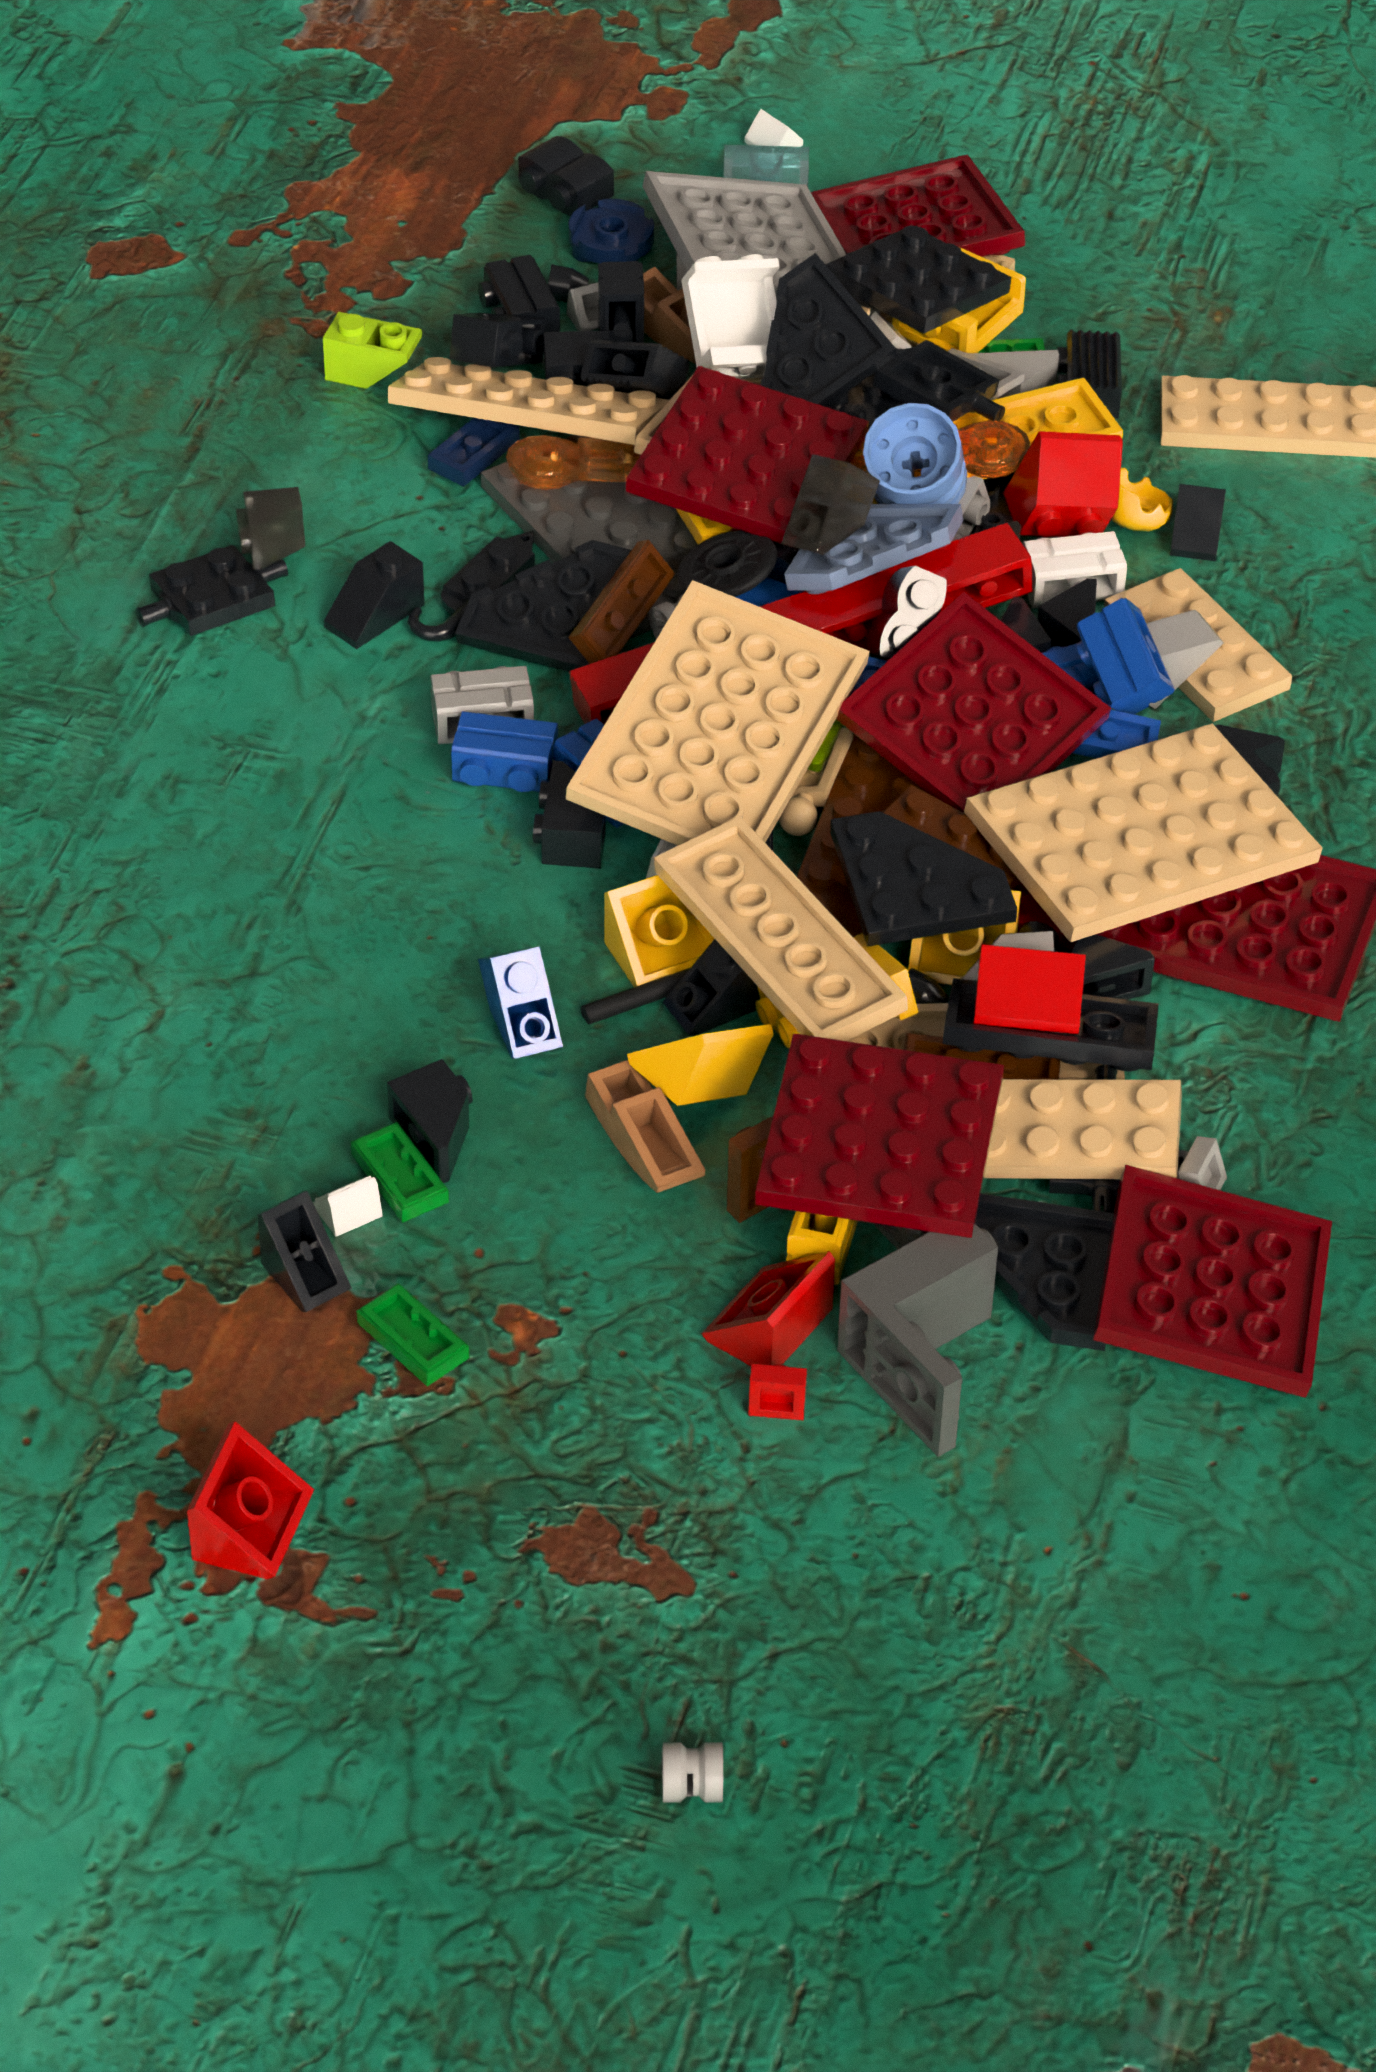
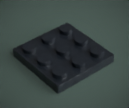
[825,225,1012,334]

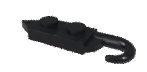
[408,531,535,642]

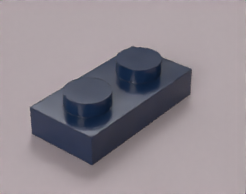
[428,418,520,487]

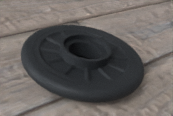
[677,530,777,597]

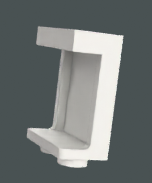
[681,254,780,379]

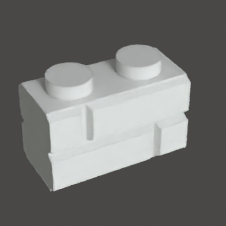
[1023,531,1127,608]

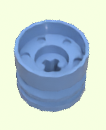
[863,403,968,504]

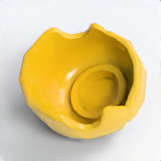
[1112,468,1173,531]

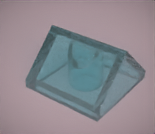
[723,145,809,187]

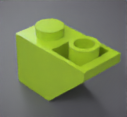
[323,312,422,389]

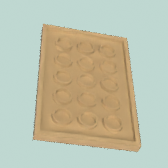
[566,580,869,846]
[964,723,1323,942]

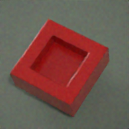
[748,1364,807,1421]

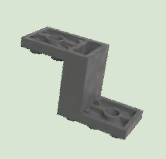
[837,1223,998,1457]

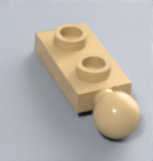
[779,728,854,836]

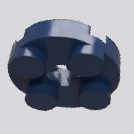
[569,199,654,263]

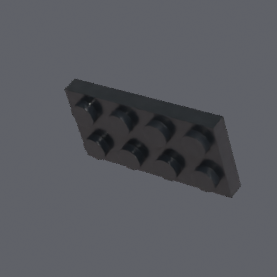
[942,978,1159,1072]

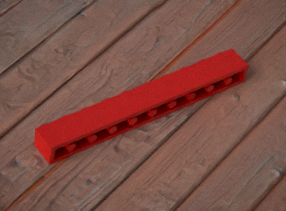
[569,522,1032,725]

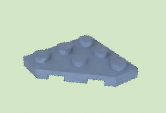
[784,504,963,594]

